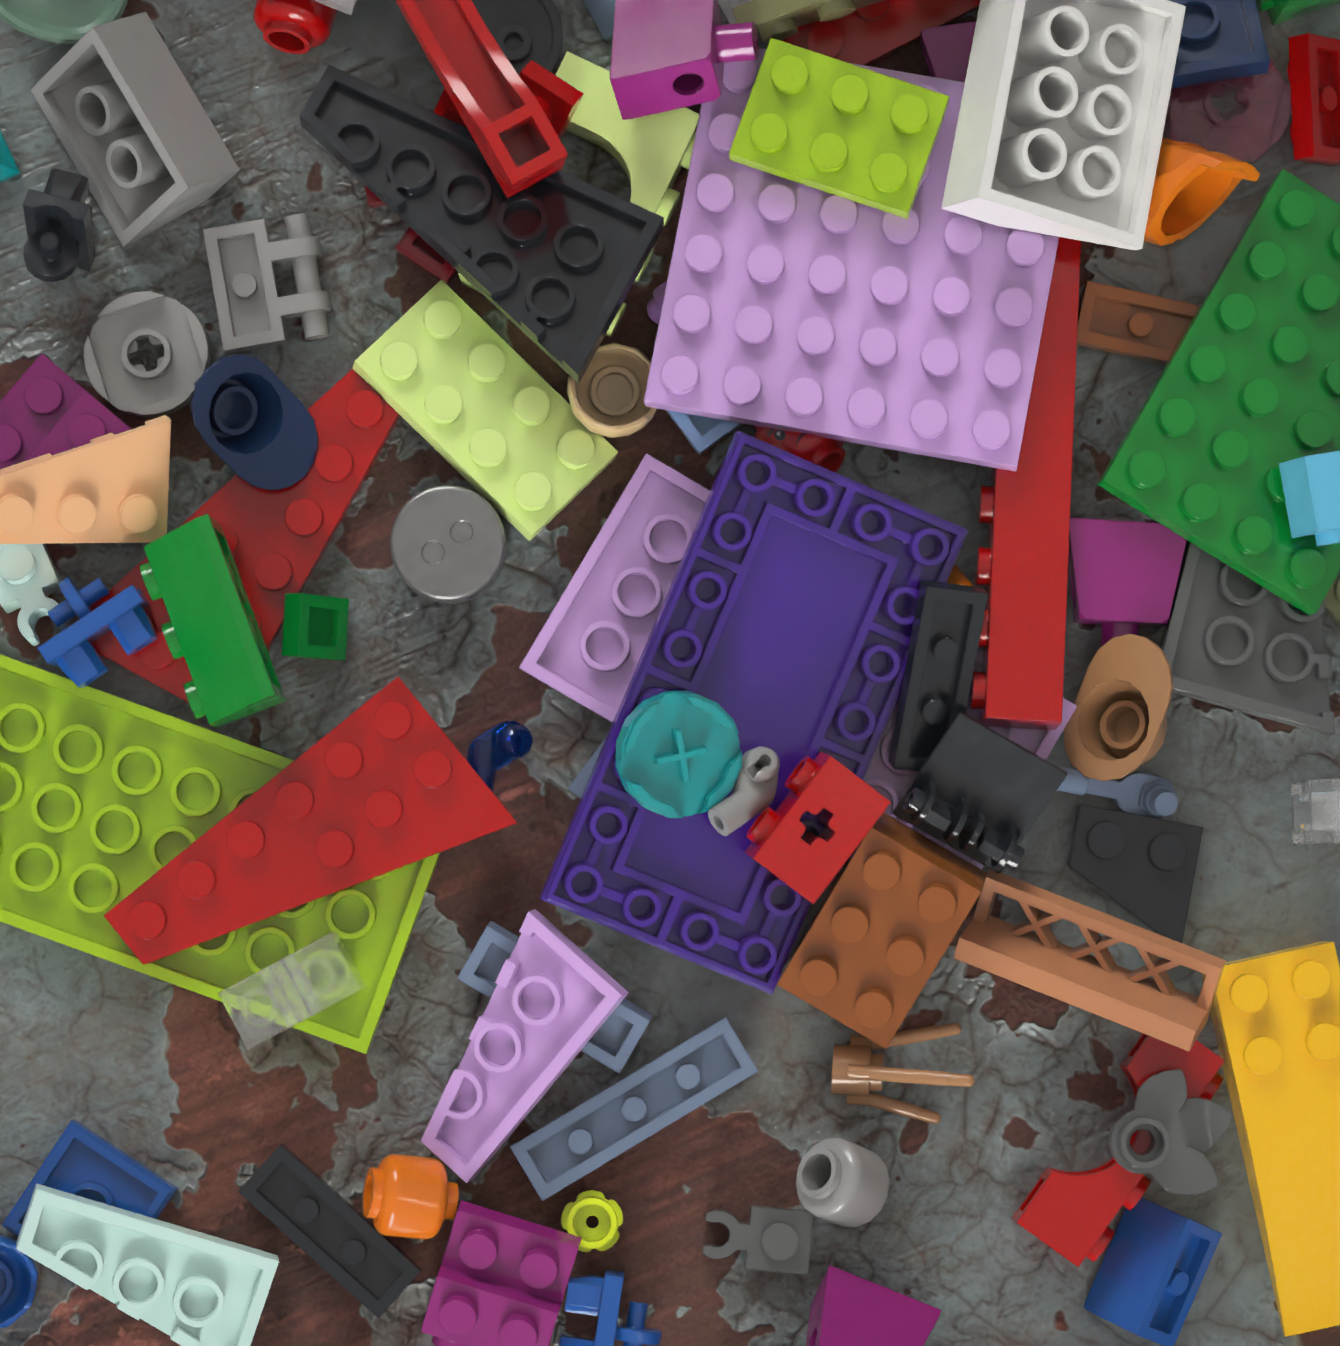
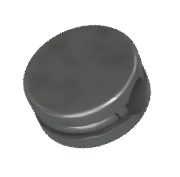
[390,485,507,604]

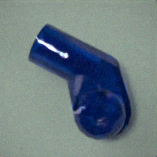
[467,721,533,792]

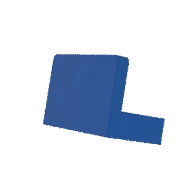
[1084,1197,1223,1346]

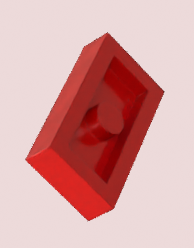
[1287,33,1340,167]

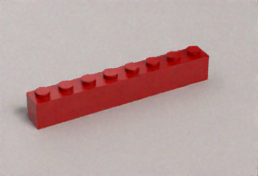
[970,237,1081,730]

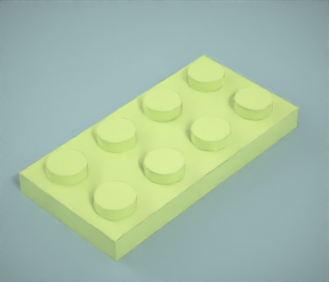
[352,280,618,542]

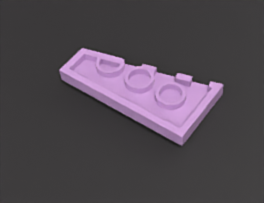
[421,909,629,1183]

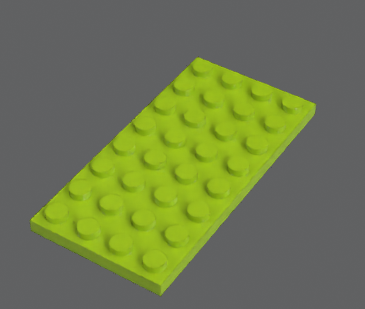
[0,654,441,1054]

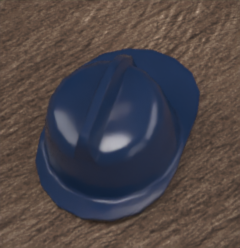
[191,354,318,490]

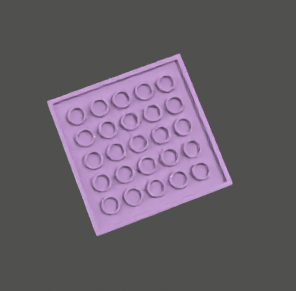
[644,48,1059,472]

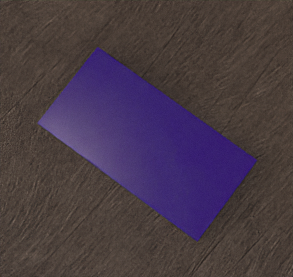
[539,431,968,995]

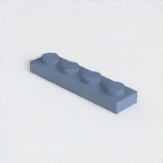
[510,1017,758,1201]

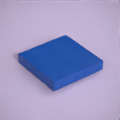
[2,1119,178,1236]

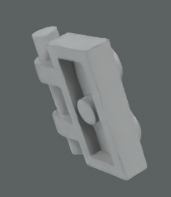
[203,213,331,354]

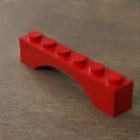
[395,0,568,198]

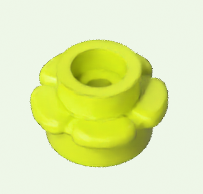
[561,1190,623,1253]

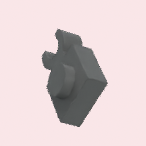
[702,1205,814,1275]

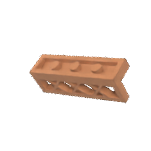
[954,869,1226,1051]

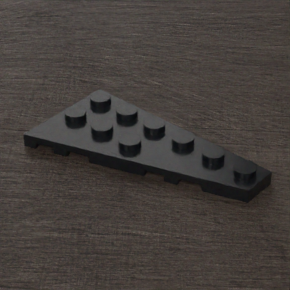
[300,65,664,384]

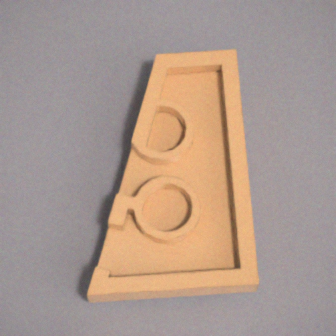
[0,415,171,544]

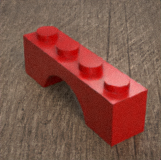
[1011,1033,1225,1267]

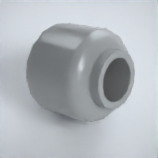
[796,1138,890,1227]

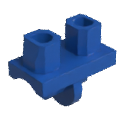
[37,576,158,688]
[559,1269,662,1346]

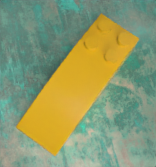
[1202,941,1340,1337]

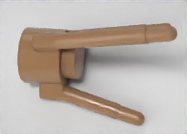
[831,1023,975,1124]

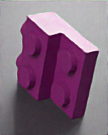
[0,353,131,469]
[420,1200,581,1346]

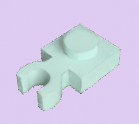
[0,544,70,646]

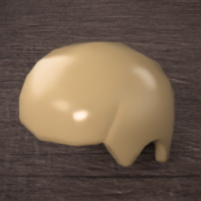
[567,343,657,438]

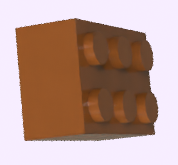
[777,812,987,1049]

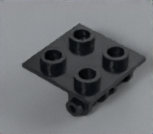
[892,711,1067,874]

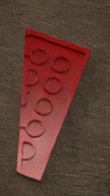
[70,369,400,725]
[104,677,517,965]

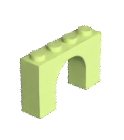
[458,51,700,337]

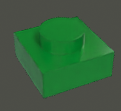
[282,593,349,661]

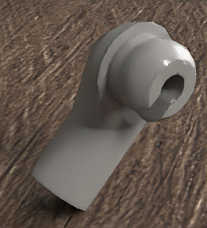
[708,746,780,836]

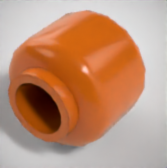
[362,1154,459,1240]

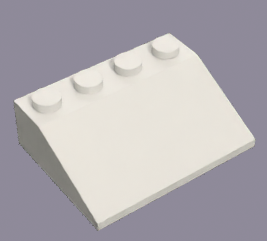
[941,0,1186,251]

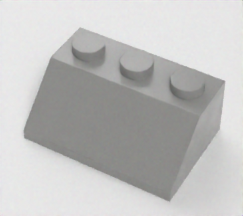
[30,12,240,247]

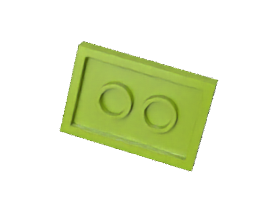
[729,38,950,219]

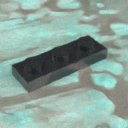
[888,580,988,771]
[238,1143,422,1318]

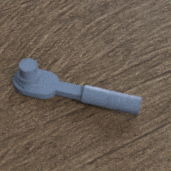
[1055,765,1178,819]

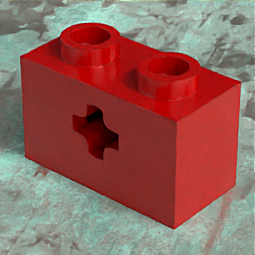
[745,751,891,905]

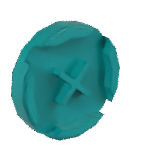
[615,691,742,818]

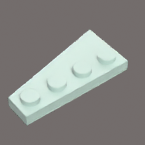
[16,1183,279,1346]

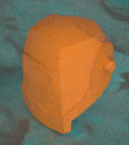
[1144,137,1260,246]

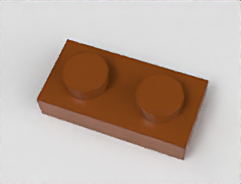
[1077,280,1200,365]

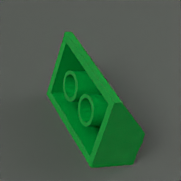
[140,514,287,727]

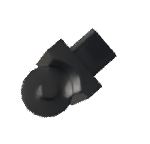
[23,169,95,282]

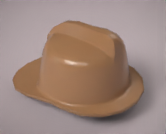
[1064,634,1173,782]

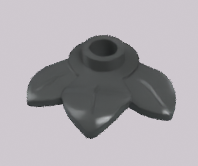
[1109,1069,1233,1195]

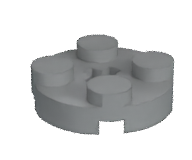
[84,291,211,418]

